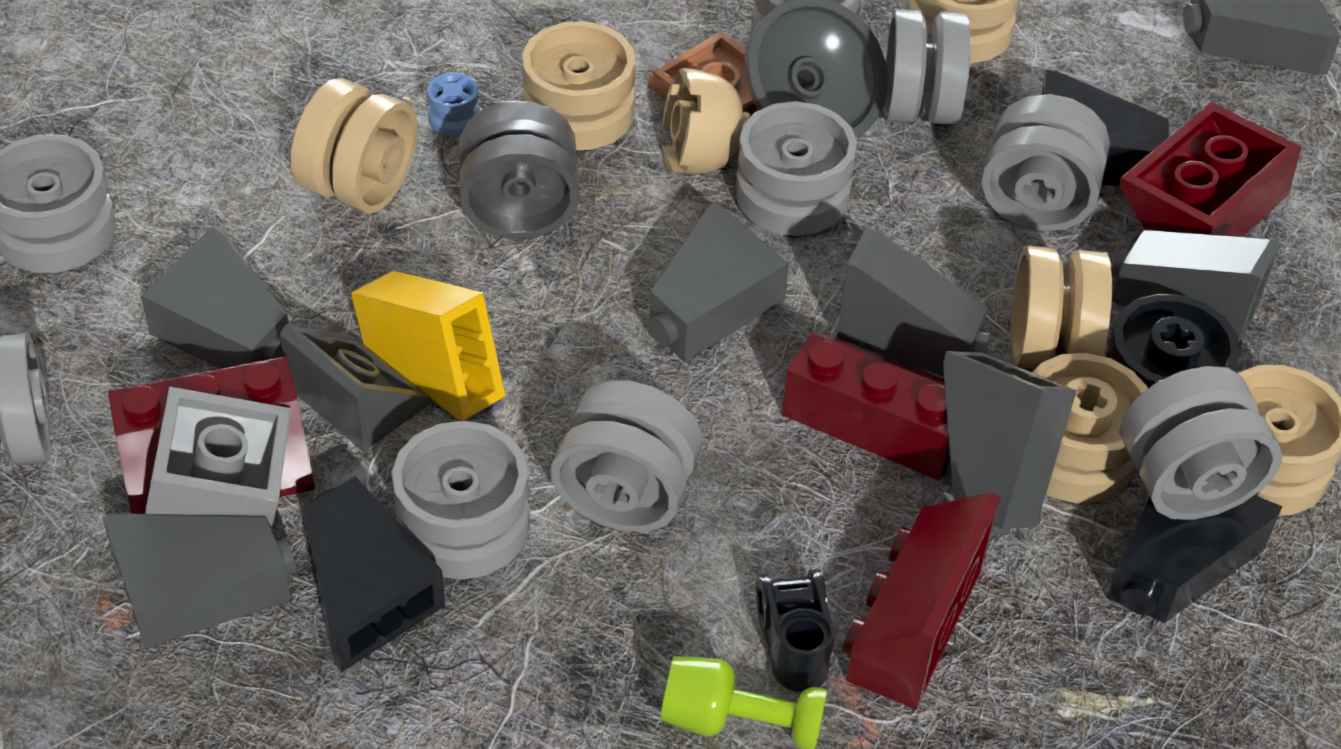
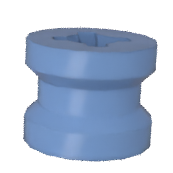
[427,72,479,137]

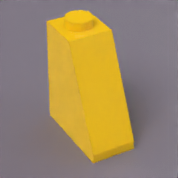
[351,271,506,421]

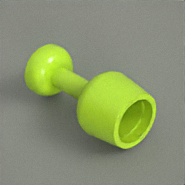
[660,656,827,749]

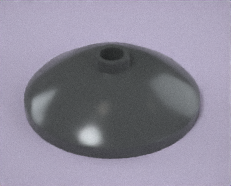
[745,0,888,138]

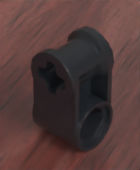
[756,569,834,692]

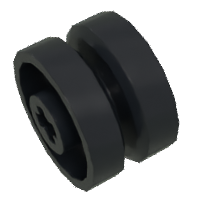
[1105,294,1241,389]

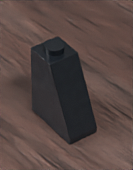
[1041,69,1169,187]
[304,476,445,672]
[1107,495,1283,623]

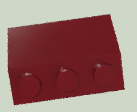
[1119,102,1301,237]
[782,332,951,481]
[108,356,315,514]
[842,492,1001,710]

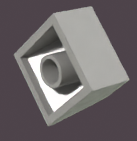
[145,387,291,529]

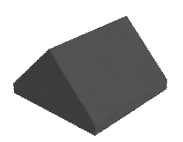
[280,324,431,452]

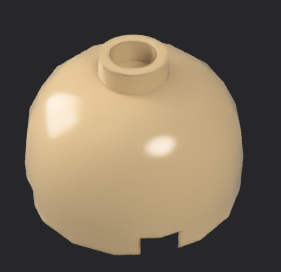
[662,68,750,175]

